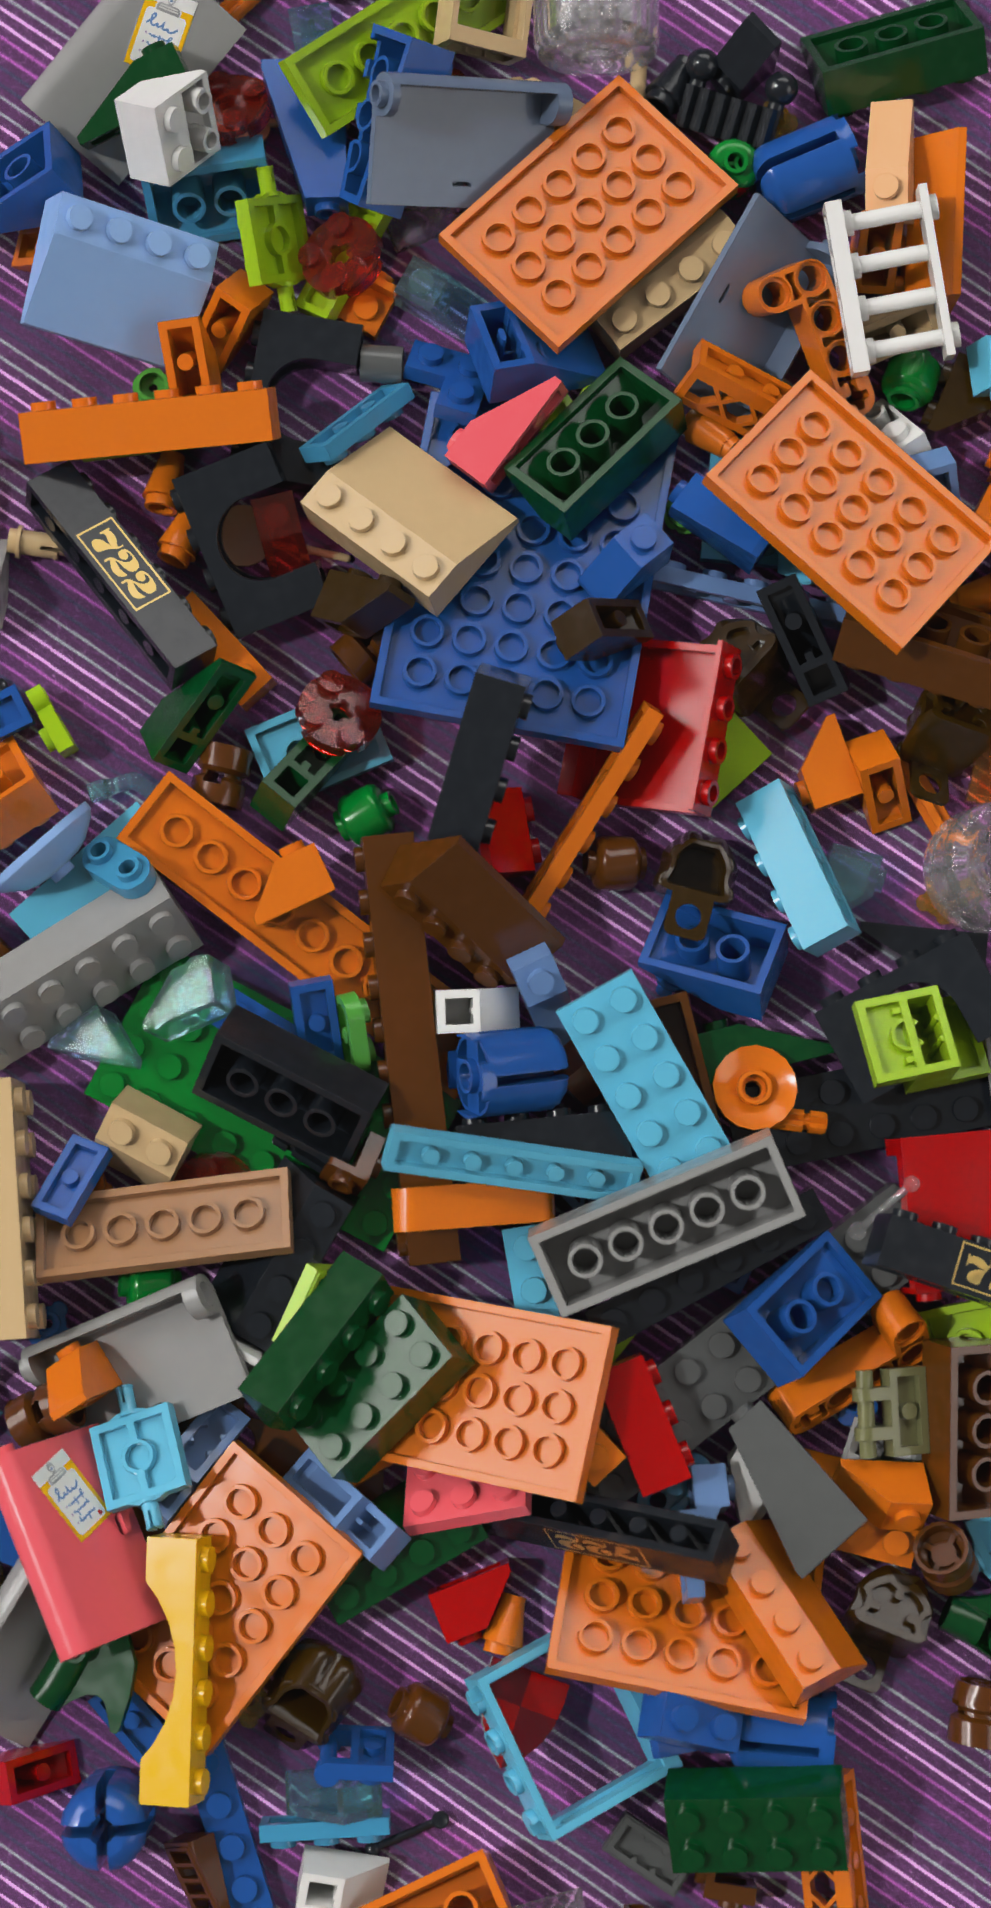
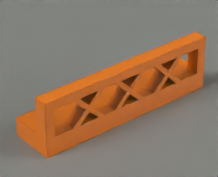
[673,338,792,436]
[801,1768,869,1908]

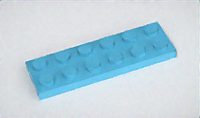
[556,968,730,1177]

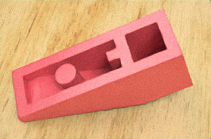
[444,376,569,494]

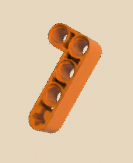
[742,258,875,416]
[391,1183,556,1233]
[767,1289,930,1434]

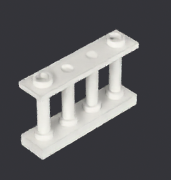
[822,183,961,379]

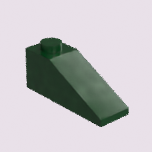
[77,40,189,150]
[140,658,256,774]
[250,703,370,832]
[698,1018,834,1084]

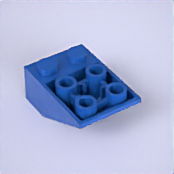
[464,301,605,404]

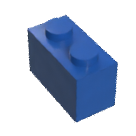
[637,1692,744,1754]

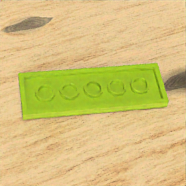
[278,0,507,139]

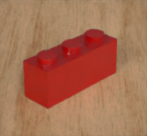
[604,1352,695,1497]

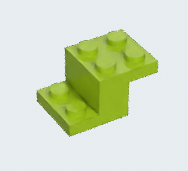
[852,985,991,1094]

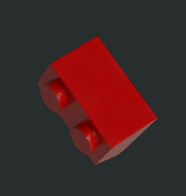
[480,787,542,879]

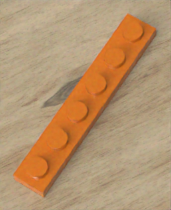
[522,701,664,918]

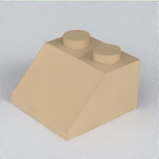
[95,1085,202,1185]

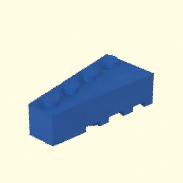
[339,23,455,220]

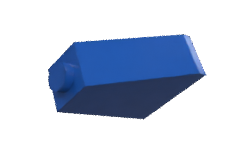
[668,473,771,574]

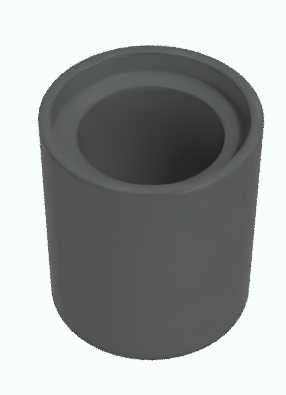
[359,344,404,384]

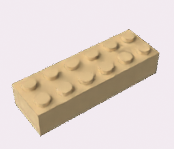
[0,1077,47,1341]

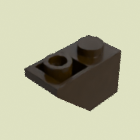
[920,352,991,441]
[310,568,416,639]

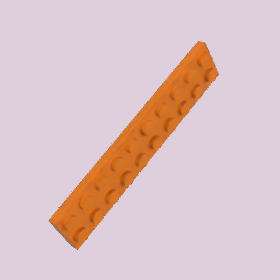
[116,771,475,1099]

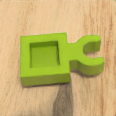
[25,684,79,758]

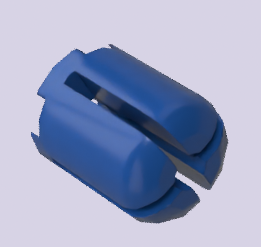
[752,113,865,223]
[447,1026,569,1119]
[729,1690,837,1767]
[60,1766,157,1872]

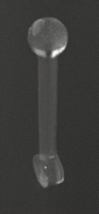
[849,1175,921,1241]

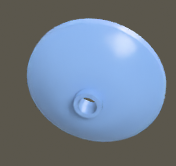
[0,801,91,893]

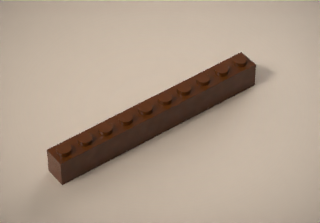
[353,831,461,1266]

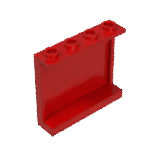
[557,639,742,818]
[885,1129,991,1302]

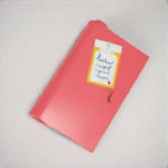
[0,1423,167,1663]

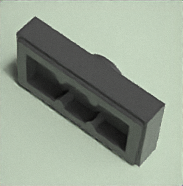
[601,1810,690,1898]

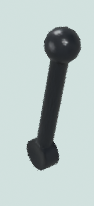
[364,1810,449,1856]

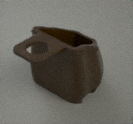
[700,619,809,731]
[896,689,991,806]
[652,831,738,941]
[839,1565,933,1693]
[261,1638,365,1750]

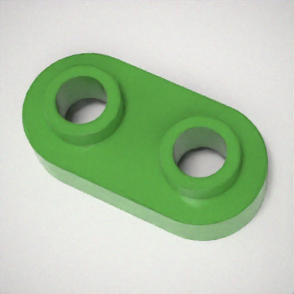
[335,991,376,1072]

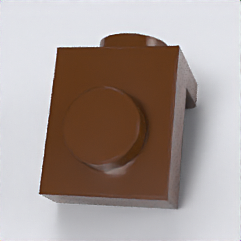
[319,1131,386,1197]
[694,1873,757,1908]

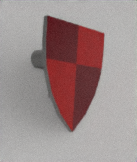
[481,1656,570,1769]

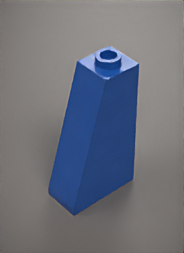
[261,58,349,220]

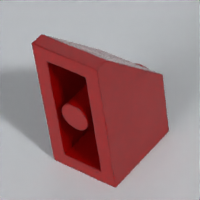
[428,1558,511,1646]
[0,1739,81,1806]

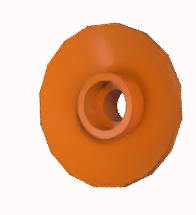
[712,1045,798,1131]

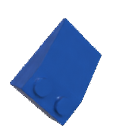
[0,121,84,234]
[638,894,788,1021]
[722,1229,883,1387]

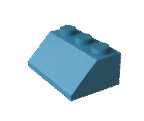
[141,134,268,242]

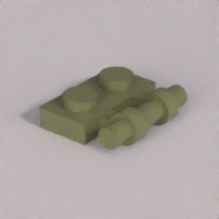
[852,1365,930,1459]

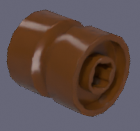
[329,628,384,688]
[190,741,255,812]
[4,1382,86,1447]
[913,1521,979,1596]
[946,1676,991,1750]

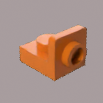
[338,267,399,341]

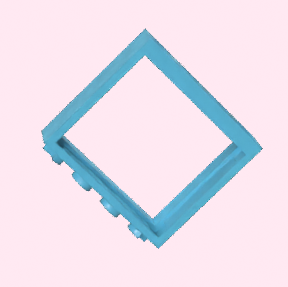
[464,1632,683,1842]

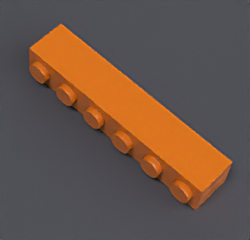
[18,380,281,465]

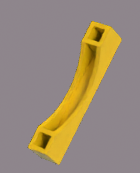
[139,1533,216,1808]

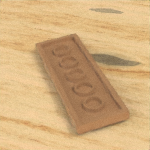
[35,1167,294,1284]

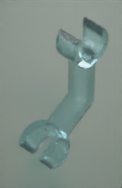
[86,772,157,803]

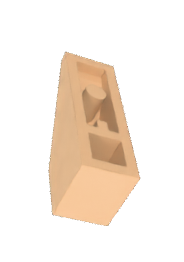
[865,99,914,225]

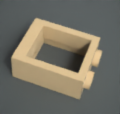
[433,0,533,66]

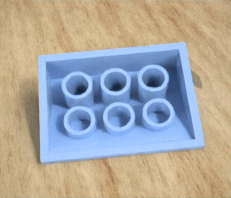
[20,191,219,368]

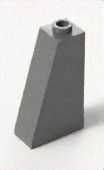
[729,1400,868,1579]

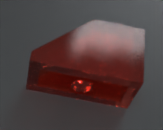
[250,490,311,577]

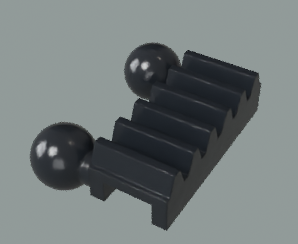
[675,48,798,150]

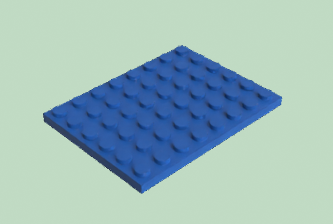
[369,391,678,752]

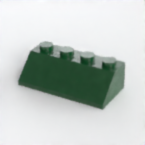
[800,0,989,118]
[503,356,687,541]
[238,1251,394,1431]
[327,1480,489,1625]

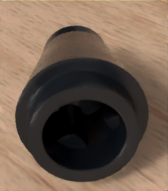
[644,54,691,119]

